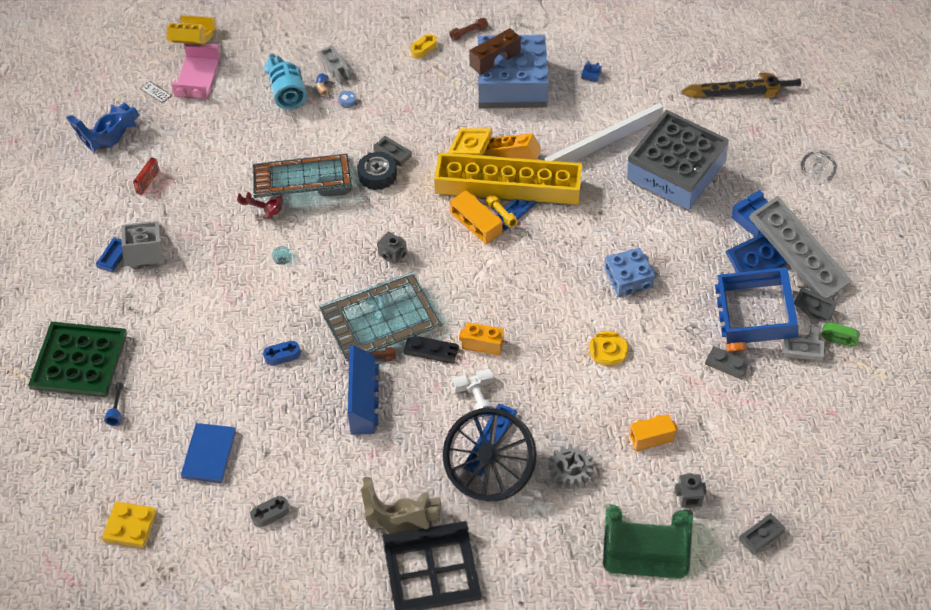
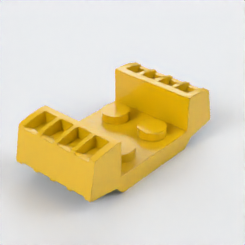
[166,14,217,45]

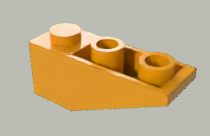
[484,133,541,160]

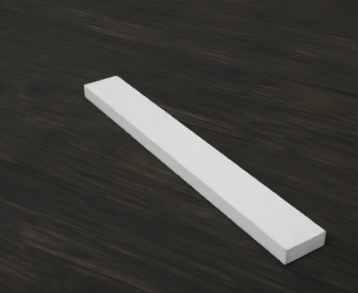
[545,103,663,163]

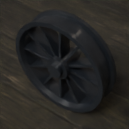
[442,408,537,502]

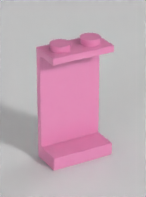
[171,43,221,99]

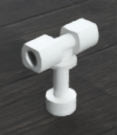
[451,368,493,409]

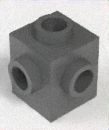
[377,231,407,265]
[675,473,706,508]

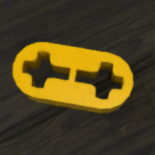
[410,34,437,59]

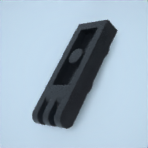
[404,335,460,364]

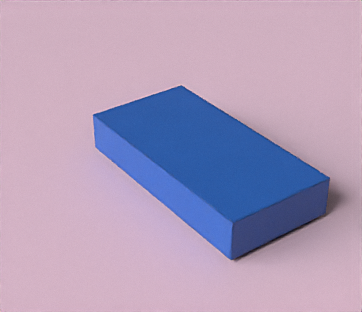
[96,237,128,273]

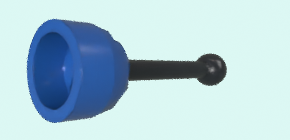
[104,383,124,426]

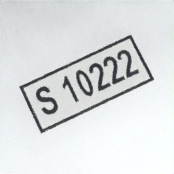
[140,81,172,103]

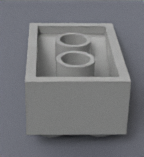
[121,221,163,268]

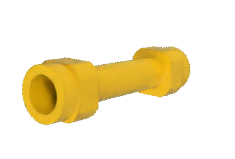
[486,195,518,228]

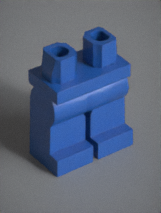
[731,190,768,237]

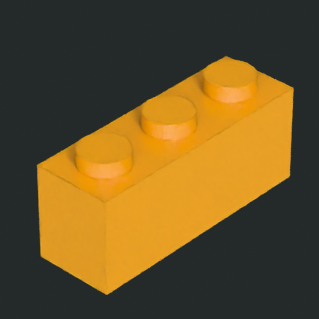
[450,190,503,245]

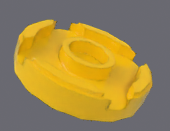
[589,331,628,366]

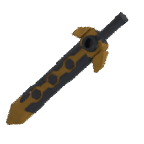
[681,72,801,98]

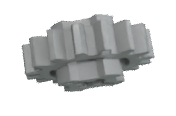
[548,444,594,488]

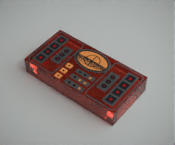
[133,157,160,195]

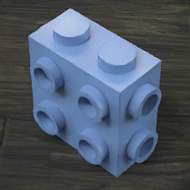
[604,248,656,297]

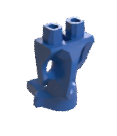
[66,103,140,152]

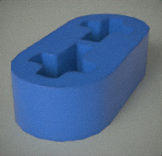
[263,341,300,366]

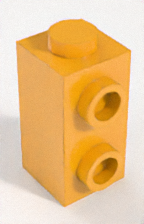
[459,322,504,355]
[629,414,678,451]

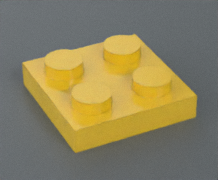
[448,128,493,156]
[102,501,157,549]

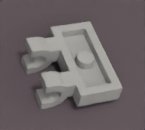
[783,325,824,362]

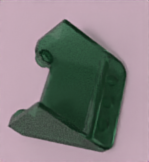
[602,504,693,578]

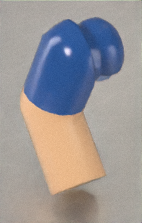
[315,73,329,96]

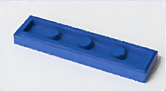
[463,403,517,477]

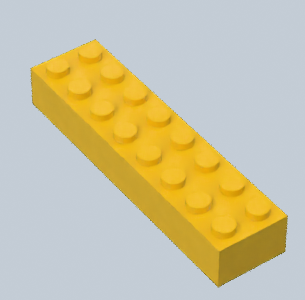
[434,153,582,205]

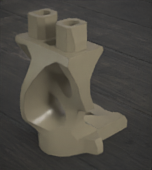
[361,477,442,534]

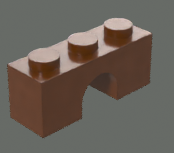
[469,28,521,75]

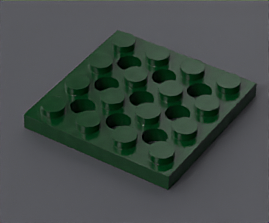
[28,321,127,397]

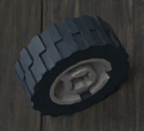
[357,152,397,190]

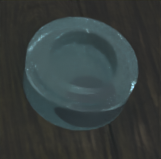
[272,246,291,265]

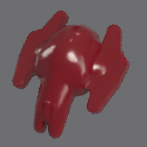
[237,192,283,219]

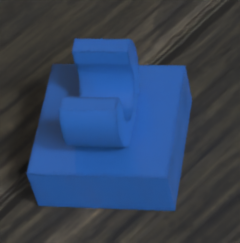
[581,61,602,82]

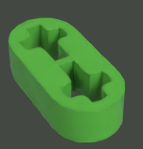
[821,323,860,346]

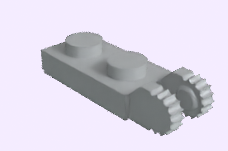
[317,45,353,84]

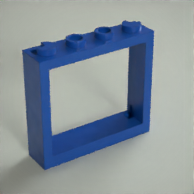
[715,267,798,344]

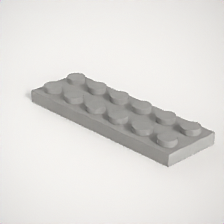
[749,196,852,299]

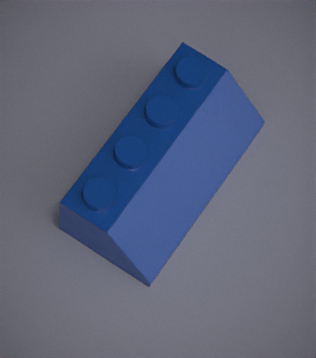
[348,345,380,434]

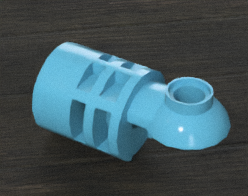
[264,53,307,109]

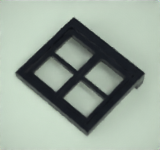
[382,521,482,610]

